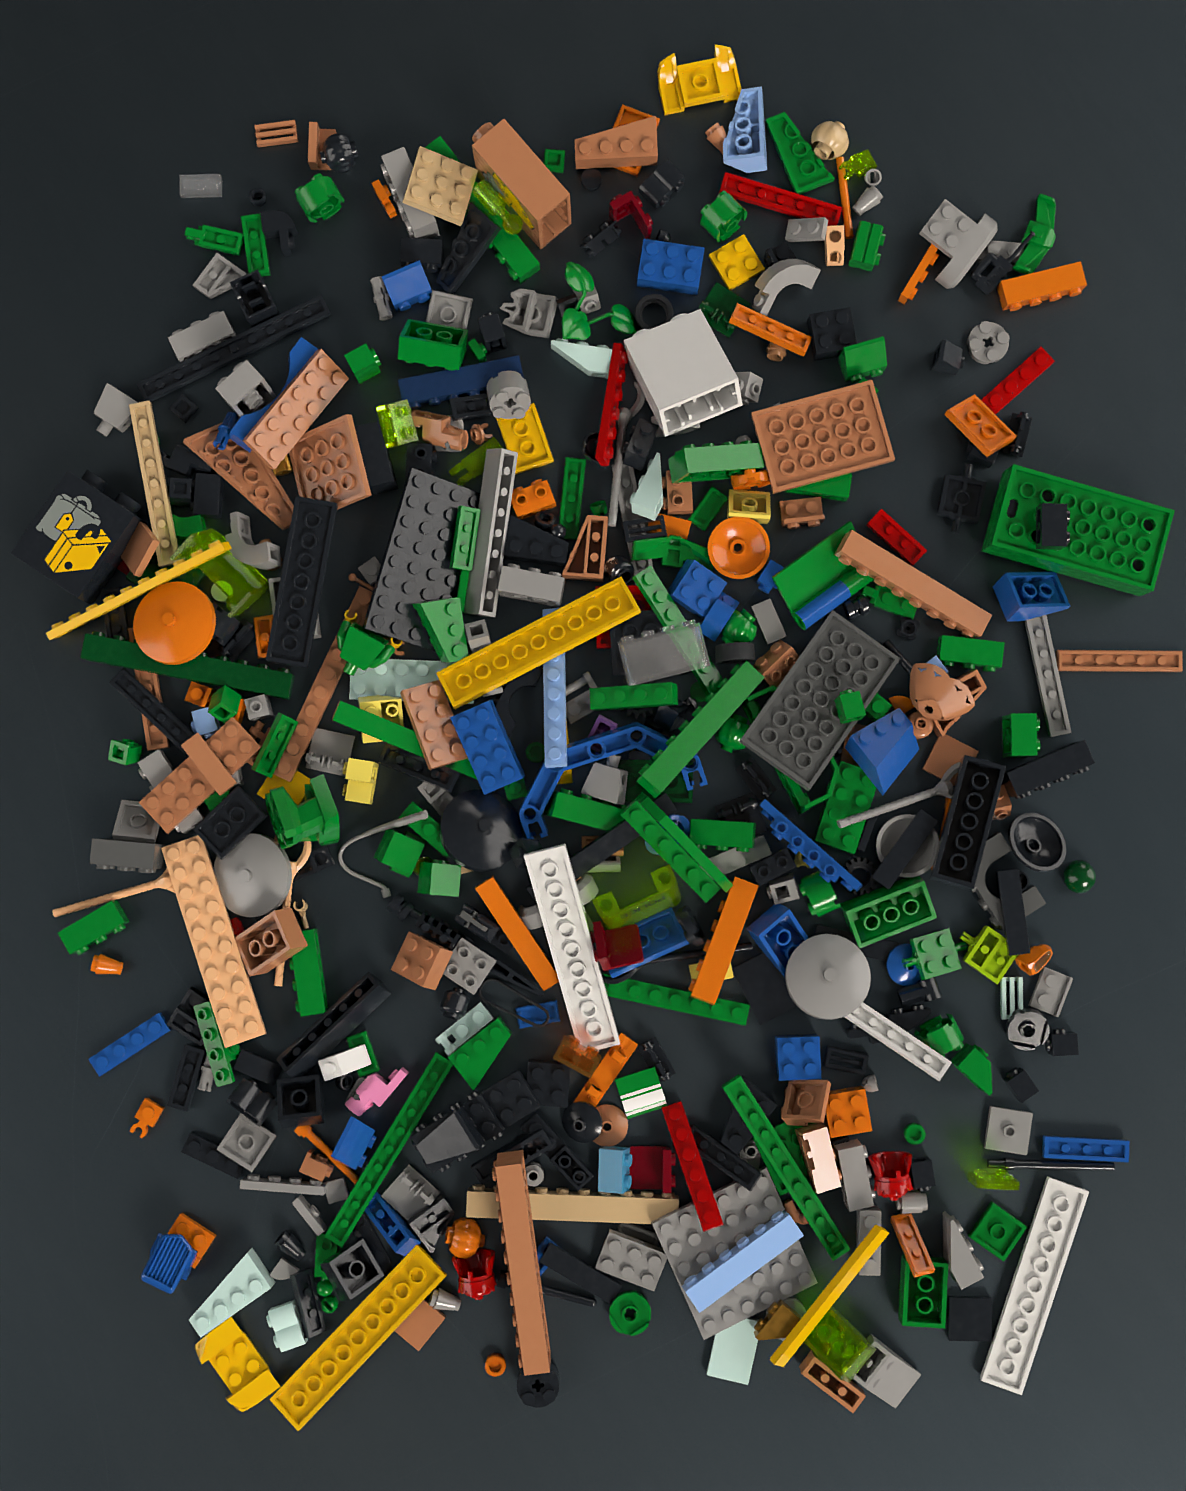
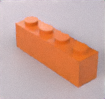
[997,261,1087,311]

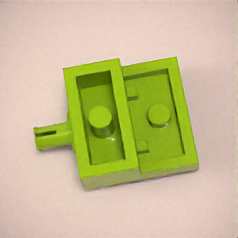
[959,926,1017,984]

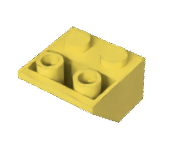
[358,695,404,743]

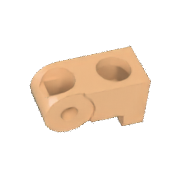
[824,225,845,266]

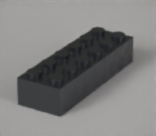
[929,755,1006,891]

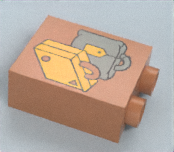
[472,119,572,249]

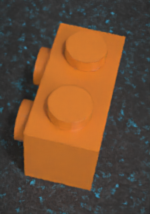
[511,479,556,520]

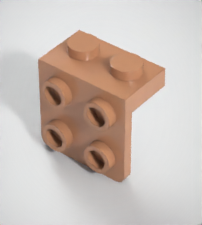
[753,640,799,687]

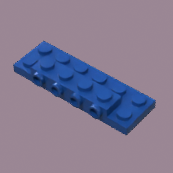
[760,799,863,891]

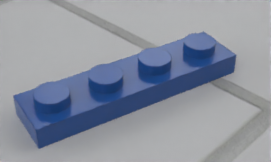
[88,1012,172,1077]
[1042,1135,1130,1162]

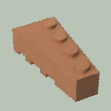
[575,116,658,169]

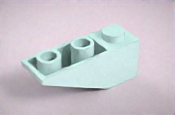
[551,338,612,379]
[630,452,663,521]

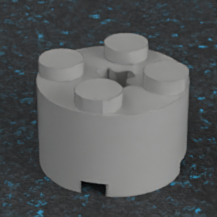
[487,371,531,419]

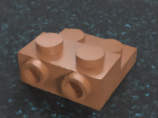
[781,1080,831,1126]

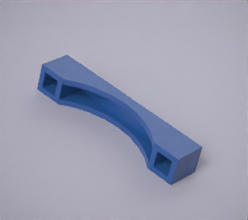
[229,337,318,453]

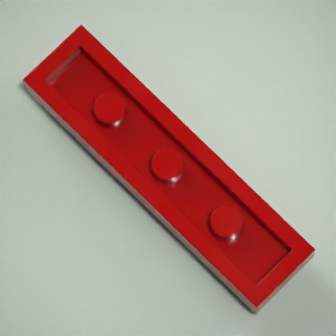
[981,346,1055,415]

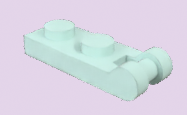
[435,1002,494,1055]

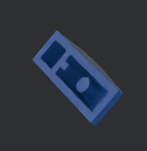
[365,1191,421,1256]

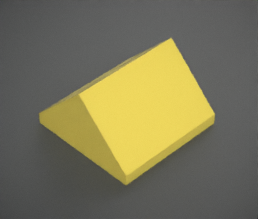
[727,489,771,524]

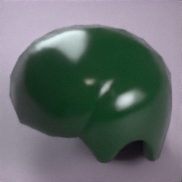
[1064,860,1096,893]

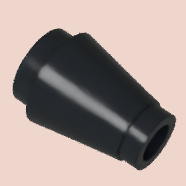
[275,1230,306,1261]

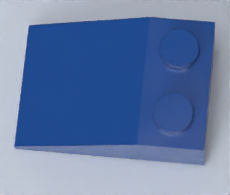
[993,572,1070,621]
[746,904,808,978]
[331,1116,377,1170]

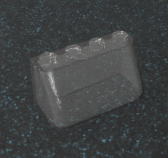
[618,619,710,686]

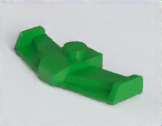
[1012,194,1056,275]
[631,535,713,572]

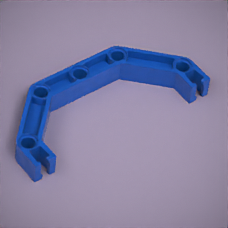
[519,722,708,839]

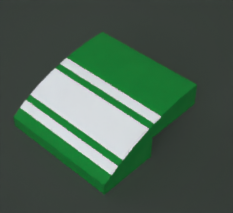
[615,1066,667,1119]

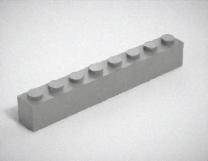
[464,448,518,617]

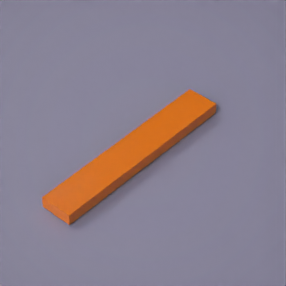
[475,876,559,991]

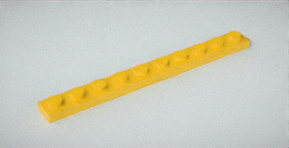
[46,540,232,640]

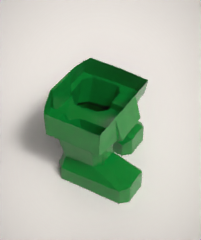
[265,774,340,849]

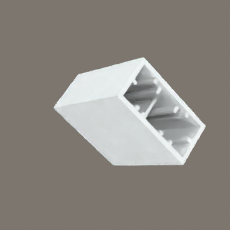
[624,309,742,437]

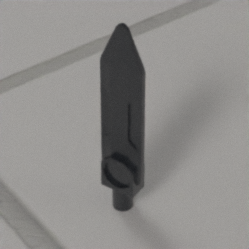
[353,1213,392,1279]

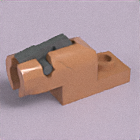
[404,410,468,452]

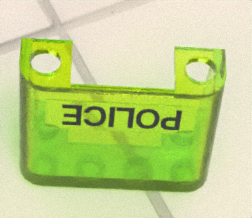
[592,864,682,930]

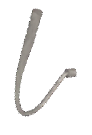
[338,810,428,898]

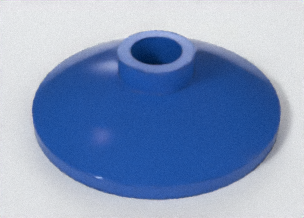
[886,944,921,986]

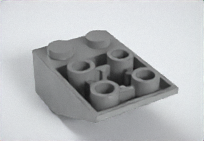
[943,1211,984,1290]
[845,1334,921,1409]

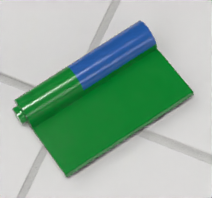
[772,521,874,630]

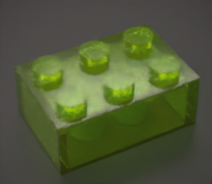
[804,1305,877,1383]

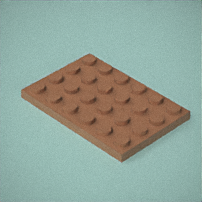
[751,380,895,494]

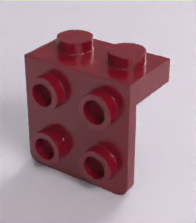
[609,191,653,239]
[590,921,644,971]
[629,1146,675,1193]

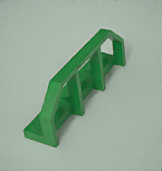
[741,685,840,815]
[620,792,733,903]

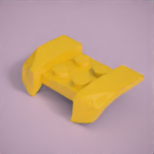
[657,45,742,115]
[195,1316,280,1412]

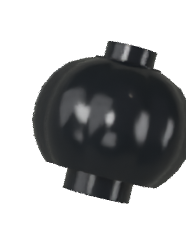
[319,133,359,173]

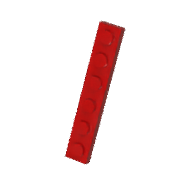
[719,172,843,226]
[595,343,628,466]
[661,1101,724,1232]

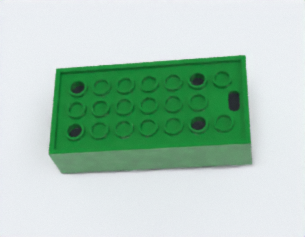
[981,464,1175,596]

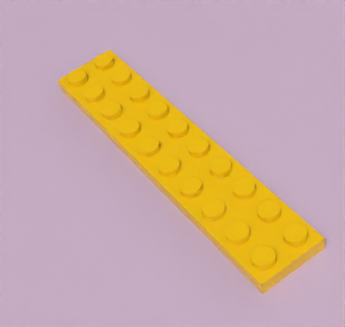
[436,576,641,710]
[269,1245,447,1431]

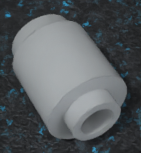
[525,1161,544,1186]
[895,1191,928,1214]

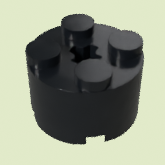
[210,600,242,646]
[517,1362,560,1408]

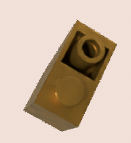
[754,1299,801,1340]

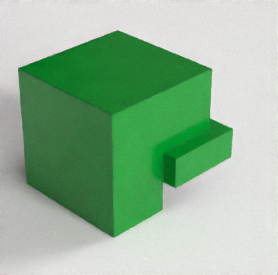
[374,829,426,878]

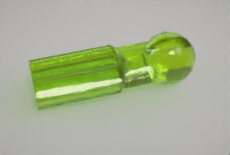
[472,179,523,234]

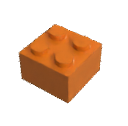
[825,1086,872,1138]

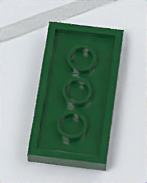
[618,760,693,803]

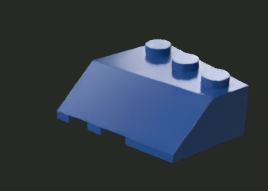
[845,708,919,796]

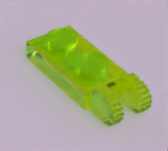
[449,437,502,486]

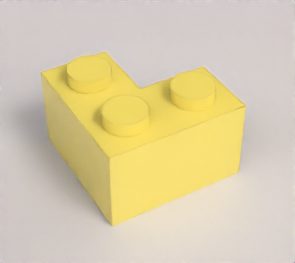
[342,758,379,805]

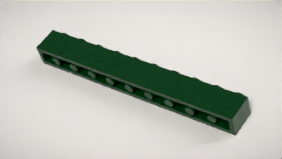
[80,631,295,700]

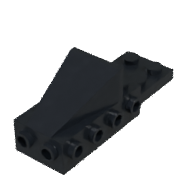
[411,1069,541,1173]

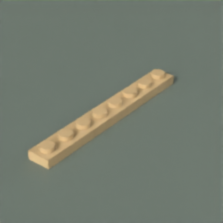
[129,401,180,567]

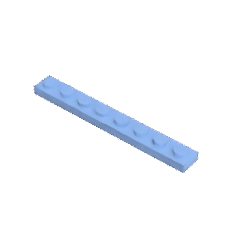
[542,608,567,768]

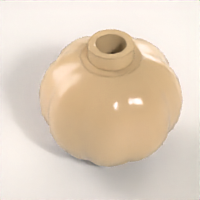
[811,121,849,160]

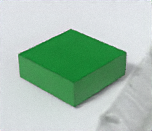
[543,149,565,173]

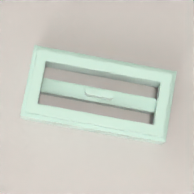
[1000,977,1023,1020]

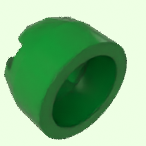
[590,500,607,516]
[321,1295,339,1313]

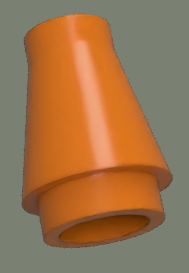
[91,954,124,975]

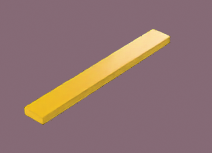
[770,1225,889,1367]

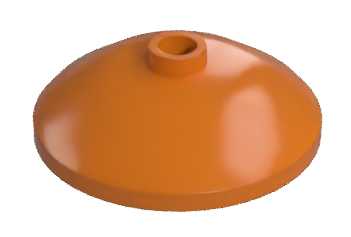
[707,517,770,579]

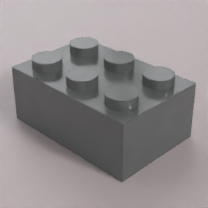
[89,838,166,873]

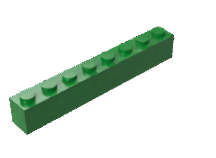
[424,136,540,284]
[637,661,765,798]

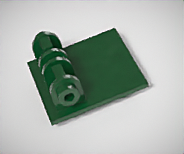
[698,282,751,338]

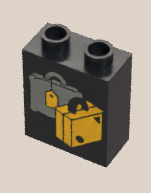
[11,470,147,605]

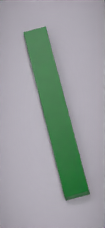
[332,701,477,779]

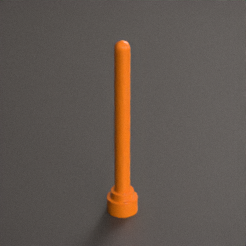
[294,1125,360,1185]

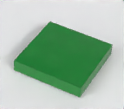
[968,1201,1027,1262]

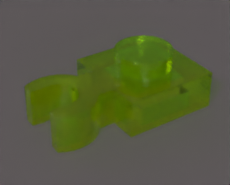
[839,149,878,179]

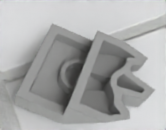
[500,289,558,338]

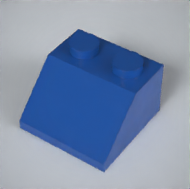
[382,260,432,312]

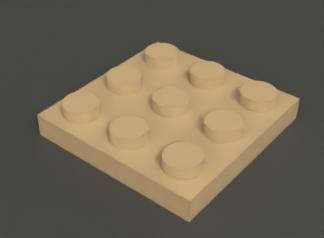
[402,146,478,226]

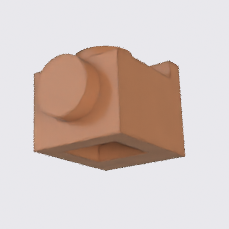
[299,1149,334,1182]

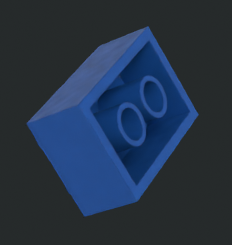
[637,239,705,295]

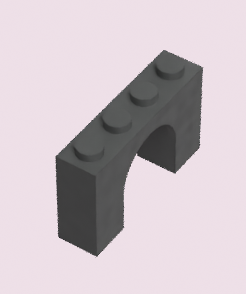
[971,832,1046,930]

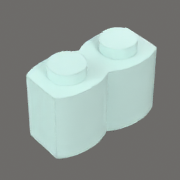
[266,1300,308,1352]

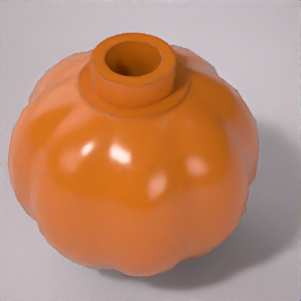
[445,1217,485,1259]

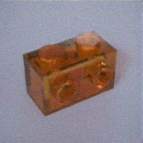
[553,1035,601,1079]

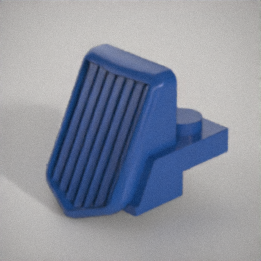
[141,1233,197,1294]

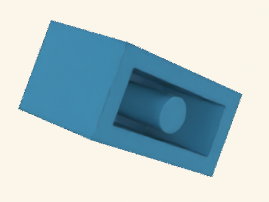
[598,1146,632,1194]

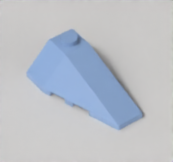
[723,86,767,173]

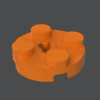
[731,469,770,490]

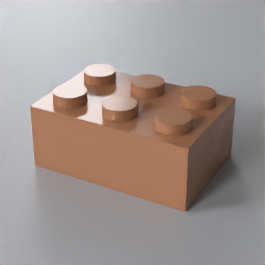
[235,908,308,976]

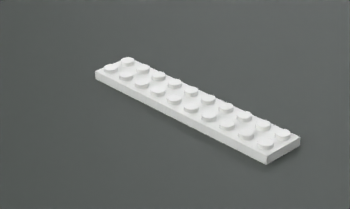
[524,844,620,1054]
[980,1176,1089,1395]

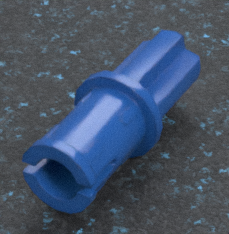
[213,412,238,450]

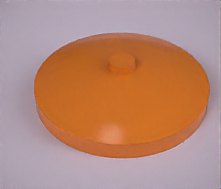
[133,581,216,665]

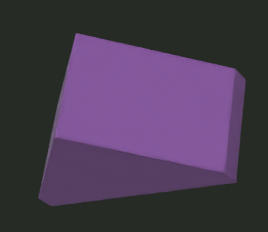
[588,714,618,752]

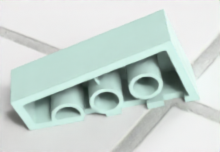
[189,1248,275,1338]

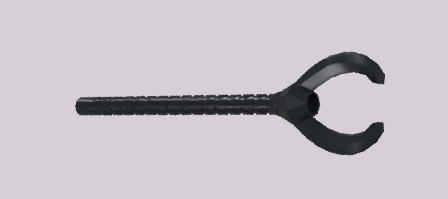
[602,942,752,984]

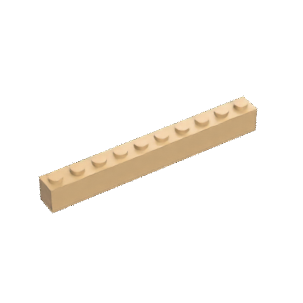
[466,1184,679,1224]

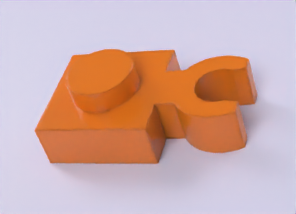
[372,179,397,219]
[130,1098,164,1138]

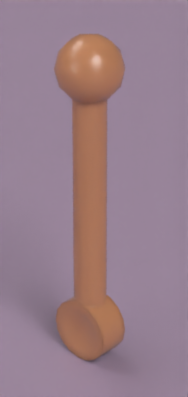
[348,573,374,591]

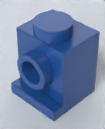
[756,560,784,594]

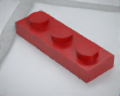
[867,509,927,566]

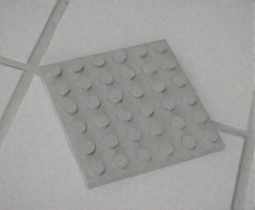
[651,1166,818,1340]

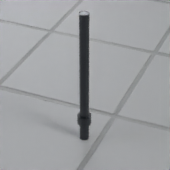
[987,1158,1115,1171]

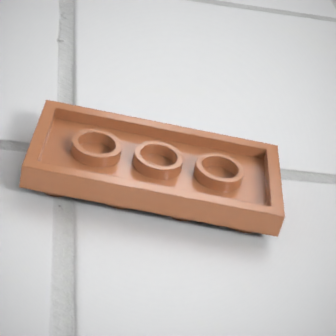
[400,680,468,770]

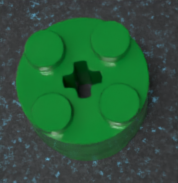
[295,173,345,223]
[700,191,747,242]
[798,870,841,917]
[914,1014,964,1057]

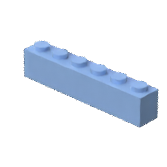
[681,1210,804,1313]

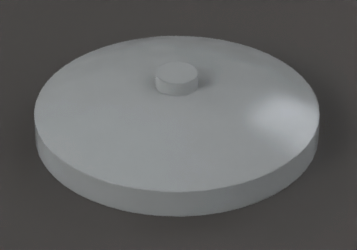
[213,833,292,917]
[785,934,871,1020]

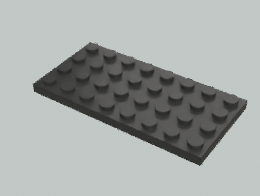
[739,610,901,791]

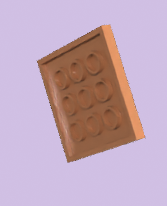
[289,414,371,510]

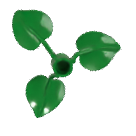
[562,262,638,340]

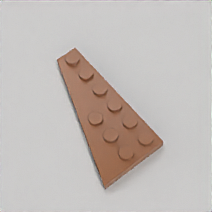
[183,416,294,530]

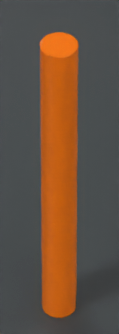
[836,157,854,239]

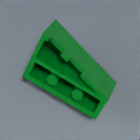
[412,597,469,663]
[448,1016,512,1091]

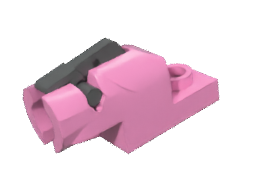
[345,1067,409,1117]

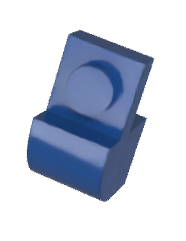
[697,592,740,642]

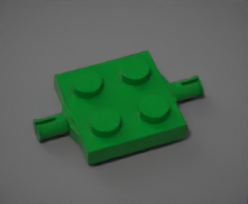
[902,928,968,980]

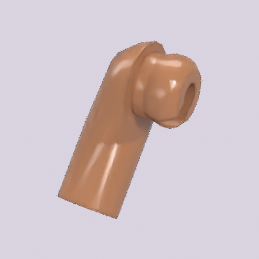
[783,1199,808,1225]

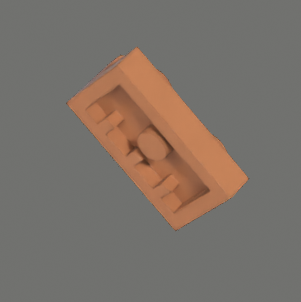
[779,497,825,529]

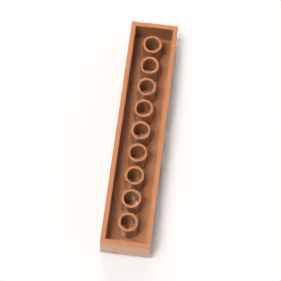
[492,1150,551,1376]

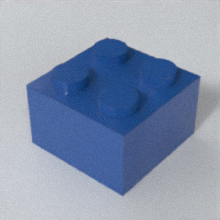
[667,559,727,618]
[775,1034,821,1081]

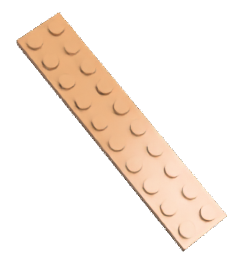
[161,835,267,1048]

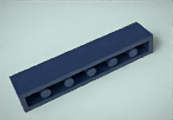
[398,355,524,410]

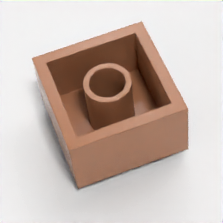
[391,931,453,990]

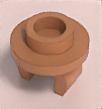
[470,423,493,445]

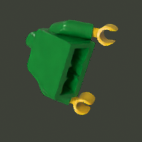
[337,610,403,676]

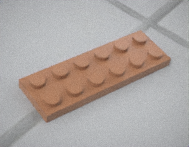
[242,349,349,469]
[139,717,261,834]

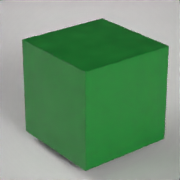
[417,860,461,897]

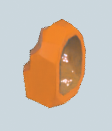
[1015,944,1053,975]

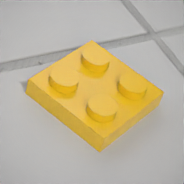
[708,234,765,291]

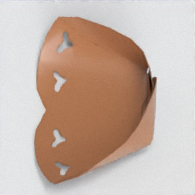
[909,663,975,721]

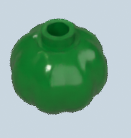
[721,608,757,643]
[714,713,750,753]

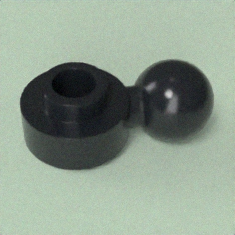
[534,511,566,539]

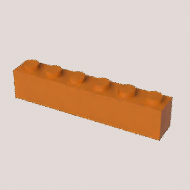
[688,877,759,1005]

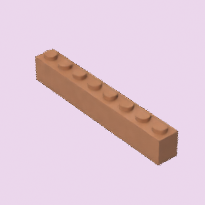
[834,530,992,639]

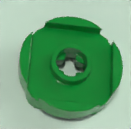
[609,1290,651,1336]

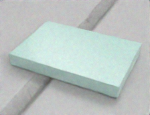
[706,1317,759,1385]

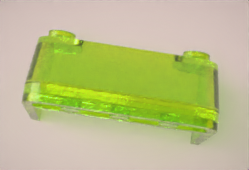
[170,528,269,618]

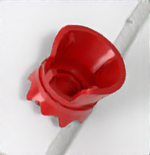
[868,1151,913,1201]
[452,1248,497,1300]

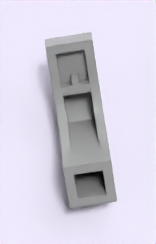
[752,259,821,316]
[225,511,281,570]
[464,619,503,697]

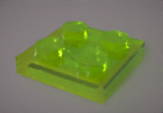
[968,1169,1020,1190]

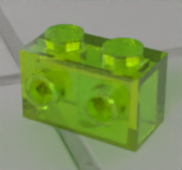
[376,399,418,448]

